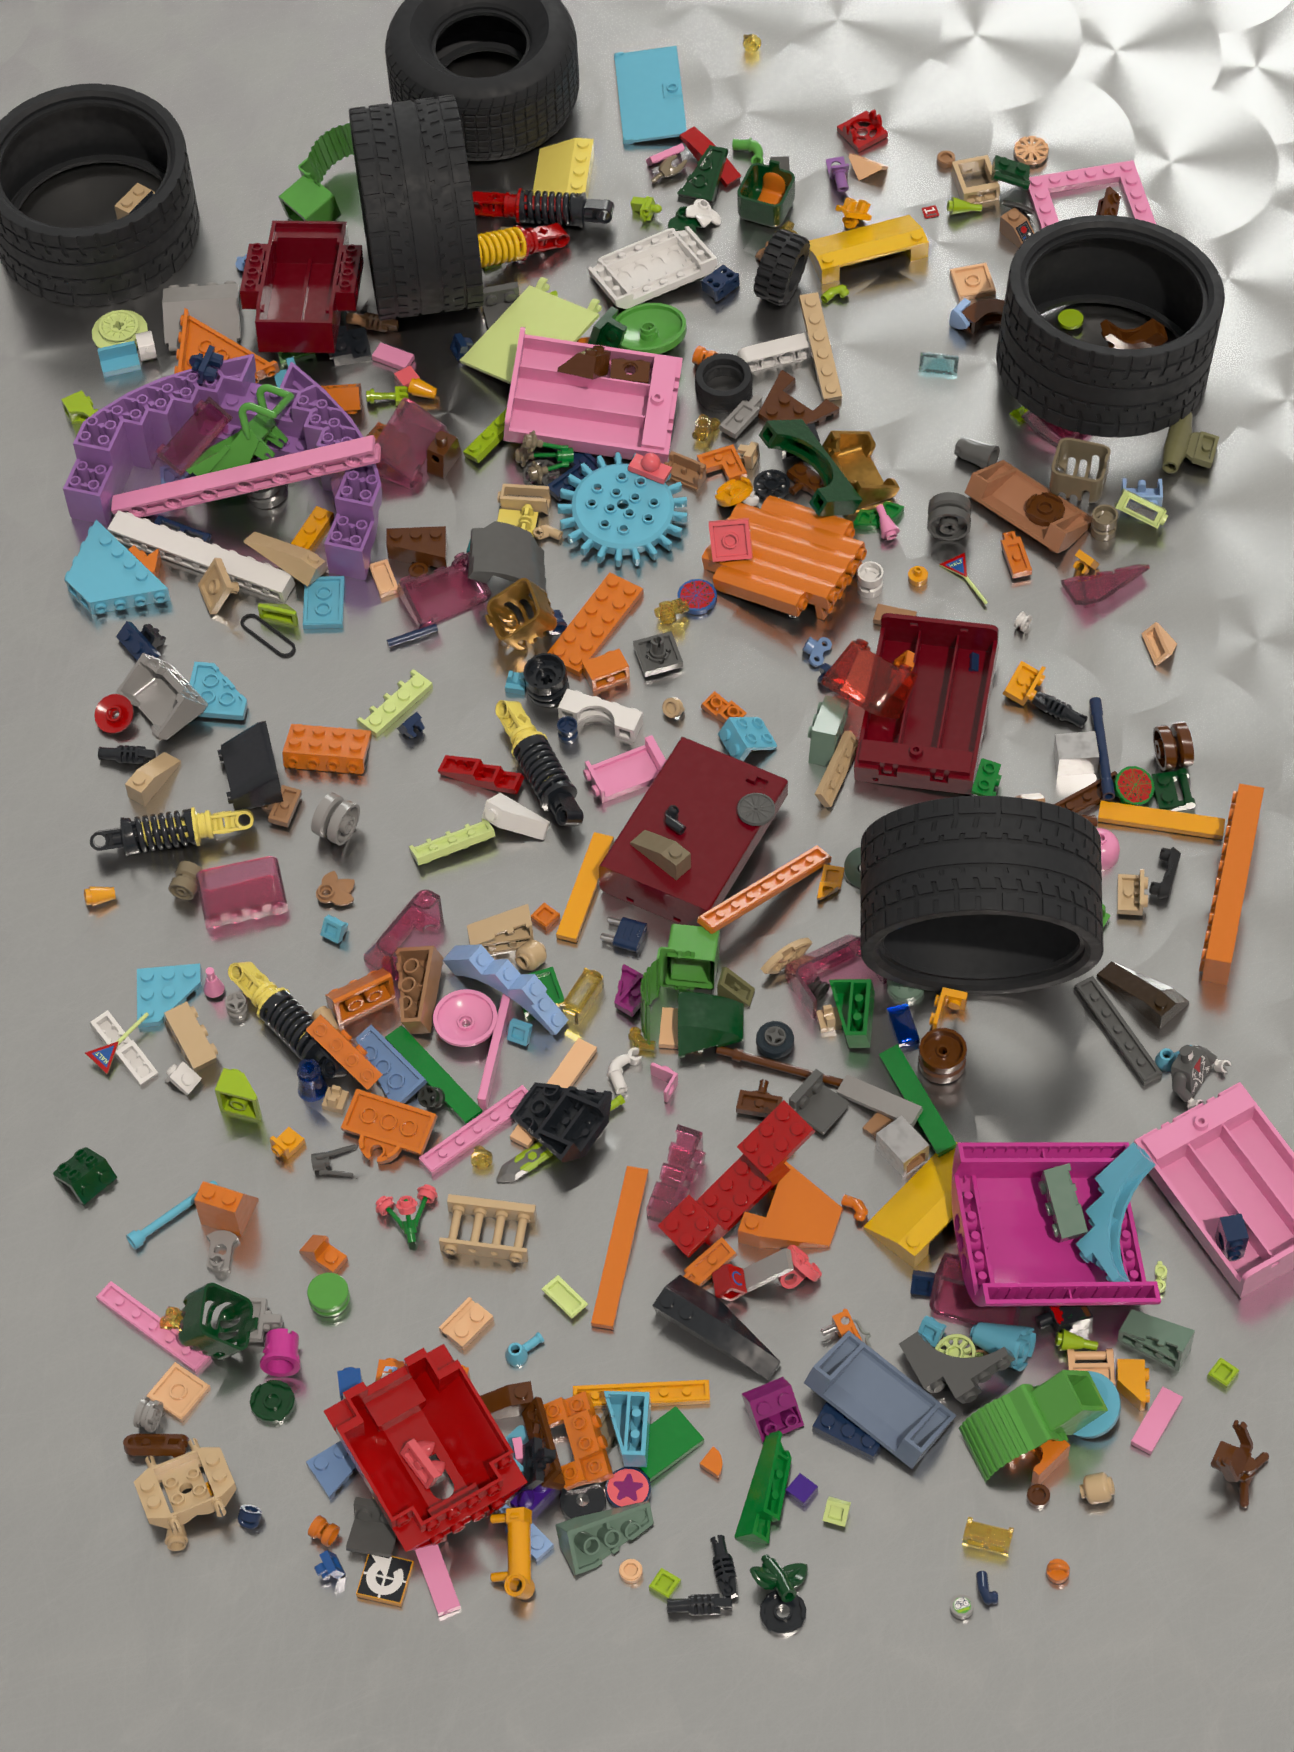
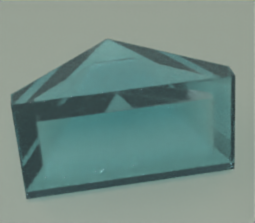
[919,352,959,376]

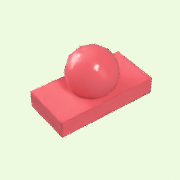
[628,453,672,485]

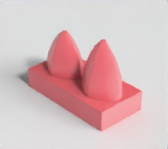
[400,1439,445,1489]

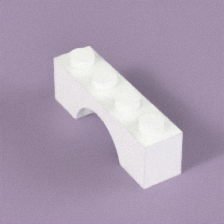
[558,689,643,742]

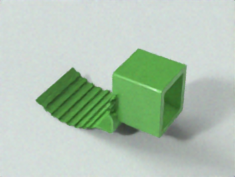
[278,123,354,221]
[641,924,720,1045]
[959,1370,1108,1483]

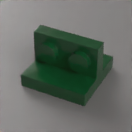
[588,306,627,348]

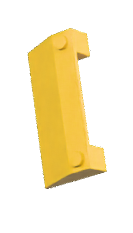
[808,215,929,285]
[863,1142,957,1268]

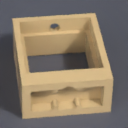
[951,155,1000,204]

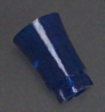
[297,1059,328,1102]

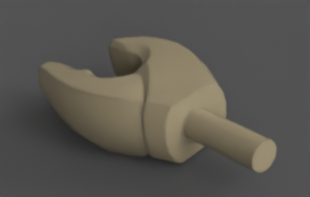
[651,155,687,183]

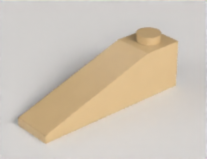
[244,532,328,587]

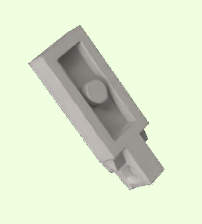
[720,394,763,439]

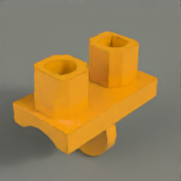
[835,197,872,229]

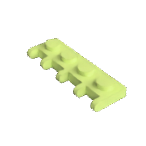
[356,669,433,738]
[408,818,496,865]

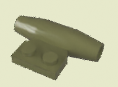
[1162,412,1219,473]

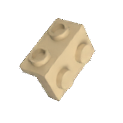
[1117,869,1148,915]

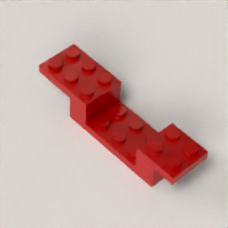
[658,1100,816,1258]

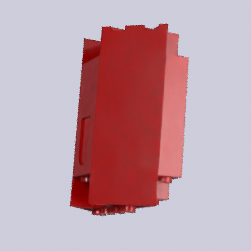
[323,1344,528,1552]

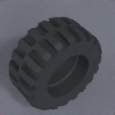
[753,229,810,306]

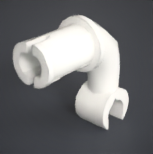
[606,1047,642,1094]

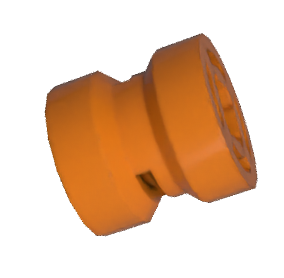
[692,345,718,365]
[308,1515,340,1547]

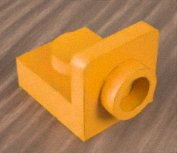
[270,1127,305,1161]

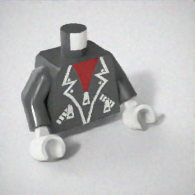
[1171,1045,1231,1110]

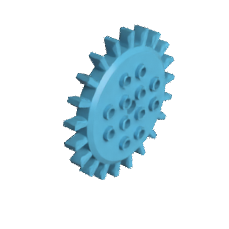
[558,452,687,567]

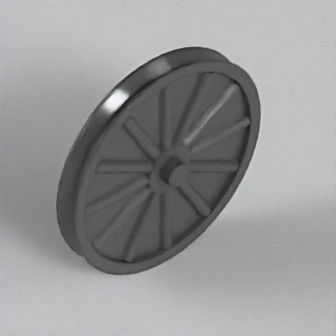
[1002,200,1035,214]
[737,793,775,826]

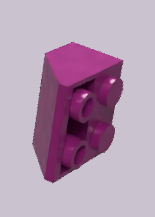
[742,1377,804,1443]

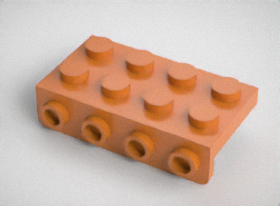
[282,724,372,774]

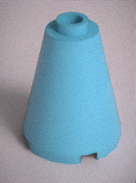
[970,1322,1036,1371]

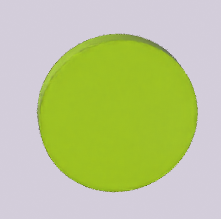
[1058,309,1084,330]

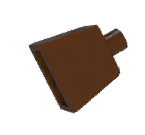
[427,431,462,479]

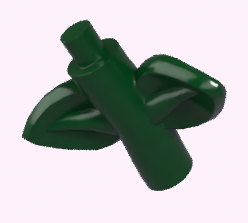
[750,1554,808,1602]

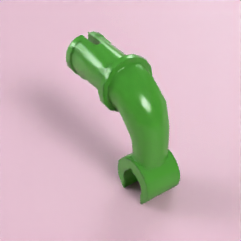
[732,138,764,165]

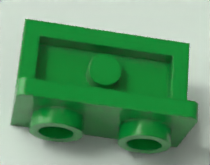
[971,758,1002,796]

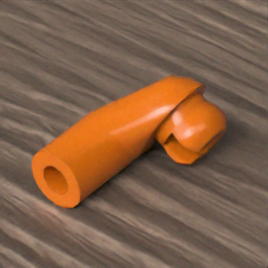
[841,1194,868,1221]

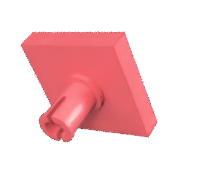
[708,518,753,562]

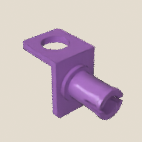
[826,156,849,192]

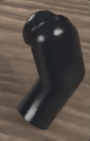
[665,805,686,835]

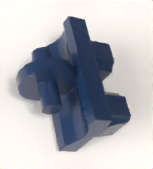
[189,345,224,385]

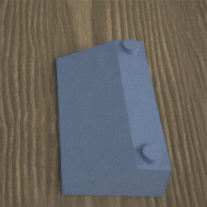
[804,1331,957,1469]

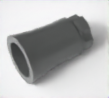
[954,437,1000,468]

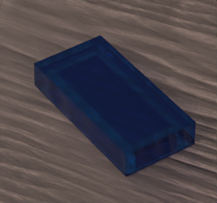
[887,1003,920,1047]

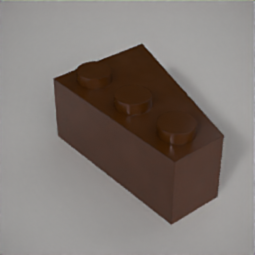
[386,526,447,572]

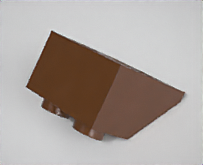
[557,345,611,380]

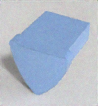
[949,298,971,329]

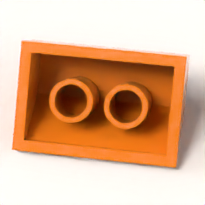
[321,383,361,414]
[325,968,396,1025]

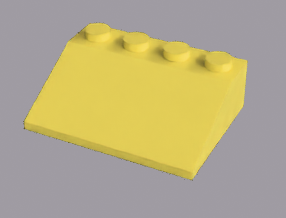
[533,138,594,201]

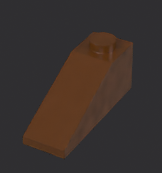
[480,1381,534,1420]

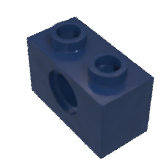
[1215,1214,1249,1261]

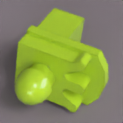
[630,196,662,222]

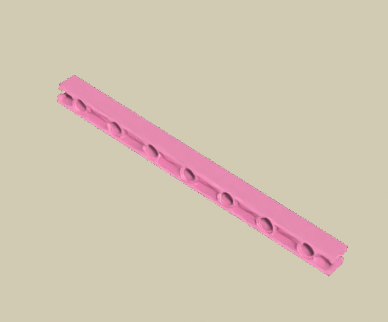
[111,435,381,518]

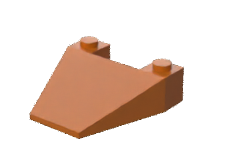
[738,1161,843,1249]

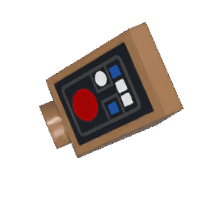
[999,207,1034,248]

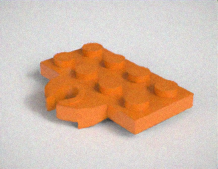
[341,1089,438,1164]

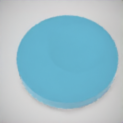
[1073,1371,1121,1439]

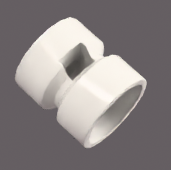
[857,561,884,599]

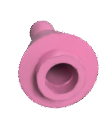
[876,504,900,540]
[203,967,225,998]

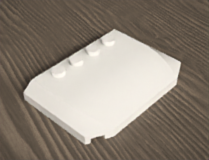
[588,226,718,309]

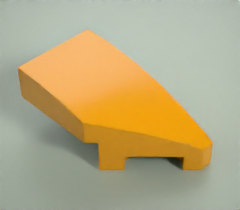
[817,864,845,900]

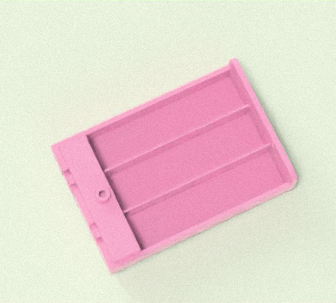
[503,327,683,464]
[1134,1082,1294,1298]

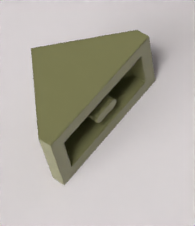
[717,967,755,1007]

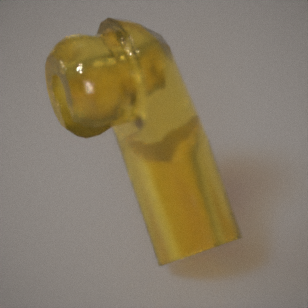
[628,1027,656,1052]

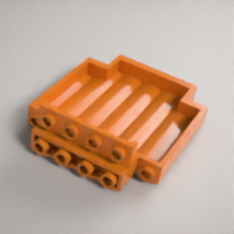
[702,495,867,620]

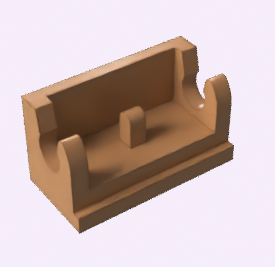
[664,451,706,492]

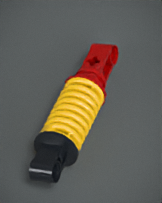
[478,223,570,268]

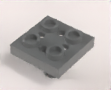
[633,631,683,677]

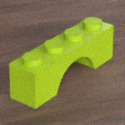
[61,390,98,424]

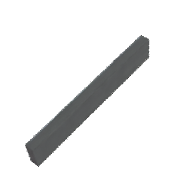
[1074,976,1163,1086]

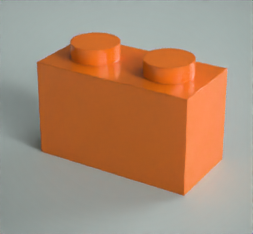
[582,649,630,692]

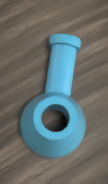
[1155,1045,1192,1072]
[505,1332,544,1367]

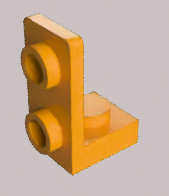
[929,987,968,1030]

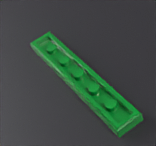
[385,1025,483,1125]
[879,1044,957,1157]

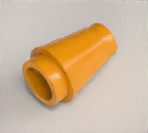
[408,378,438,399]
[84,886,116,907]

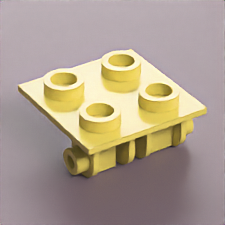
[497,504,538,537]

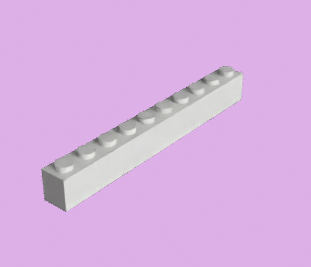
[107,510,295,603]

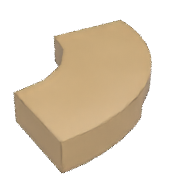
[761,938,813,974]

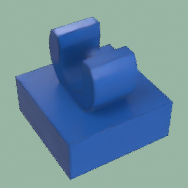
[314,1550,346,1579]

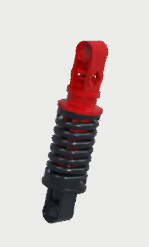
[472,188,615,228]

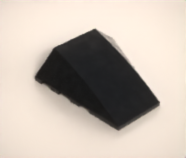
[510,1082,612,1163]

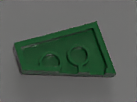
[677,145,728,203]

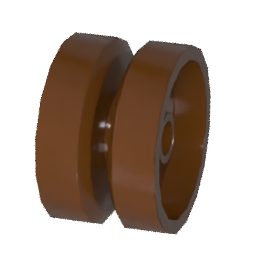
[1153,721,1194,771]
[918,1028,967,1084]

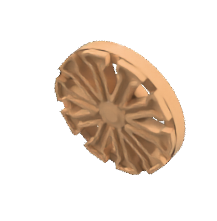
[1014,136,1049,165]

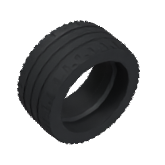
[695,353,753,414]

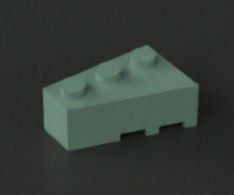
[808,695,849,767]
[1038,1163,1088,1242]
[1118,1309,1195,1371]

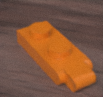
[1000,531,1032,578]
[683,1237,737,1287]

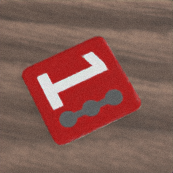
[922,205,939,219]

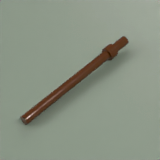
[716,1047,843,1087]

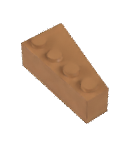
[395,946,444,1034]

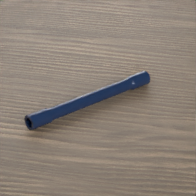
[1089,697,1115,800]

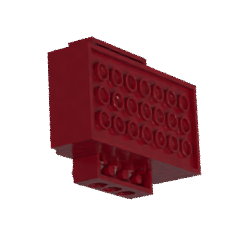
[240,221,364,353]

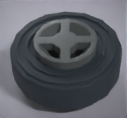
[756,1021,794,1059]

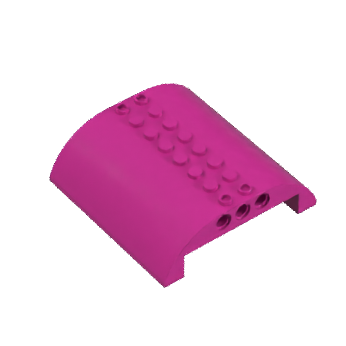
[951,1142,1161,1307]

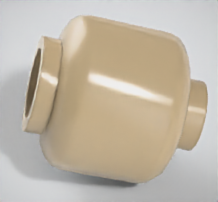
[515,939,547,971]
[1079,1472,1115,1505]

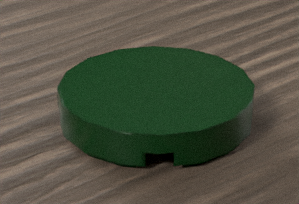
[250,1380,296,1425]

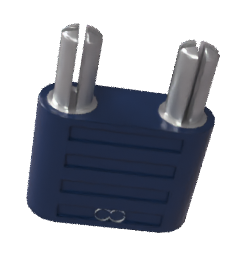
[600,916,648,953]

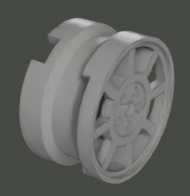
[133,1396,164,1433]

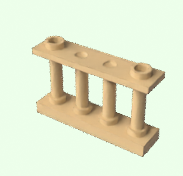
[439,1194,537,1263]

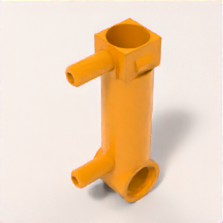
[490,1507,535,1600]

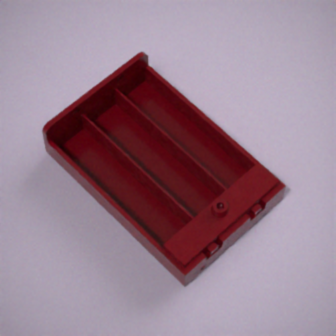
[854,613,999,795]
[599,737,788,927]

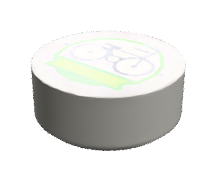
[950,1594,974,1619]

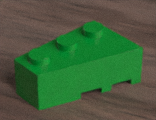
[829,979,875,1048]

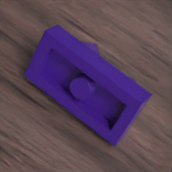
[510,1484,556,1514]

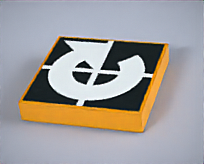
[356,1554,414,1607]

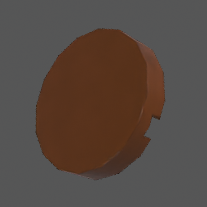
[1025,492,1065,526]

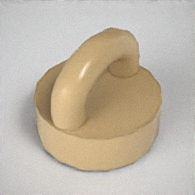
[662,697,685,718]

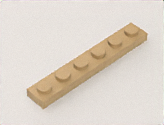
[799,292,842,401]

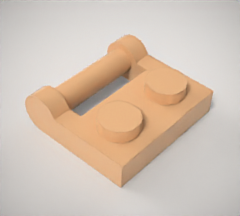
[1067,1348,1116,1386]

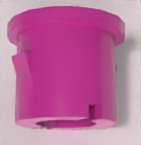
[260,1328,301,1377]

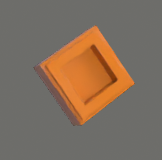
[531,902,560,931]

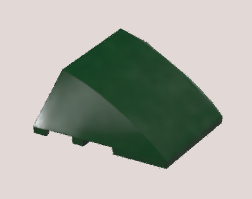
[678,988,744,1059]

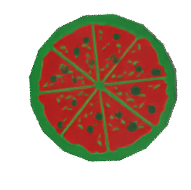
[1113,766,1155,806]

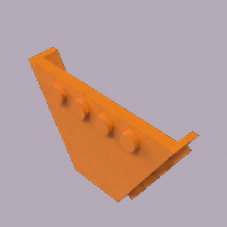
[174,308,280,383]

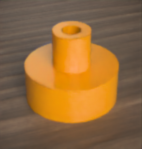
[908,566,928,587]

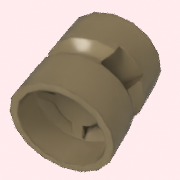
[1090,504,1118,542]
[168,861,204,901]

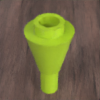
[947,197,982,215]
[1055,1329,1098,1351]

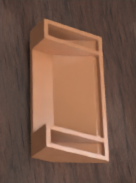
[964,460,1092,554]

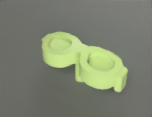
[1155,1261,1167,1293]

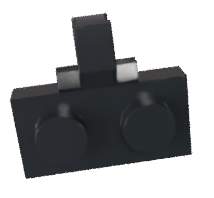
[523,1437,556,1490]

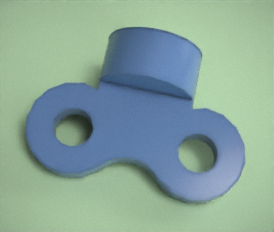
[802,637,832,667]

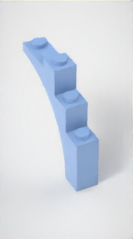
[442,944,569,1035]

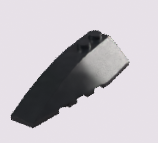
[652,1275,781,1381]

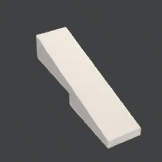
[90,1010,158,1086]

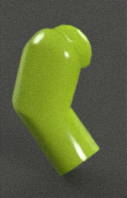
[820,284,849,303]

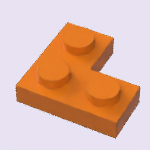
[697,444,747,481]

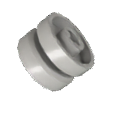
[311,792,360,846]

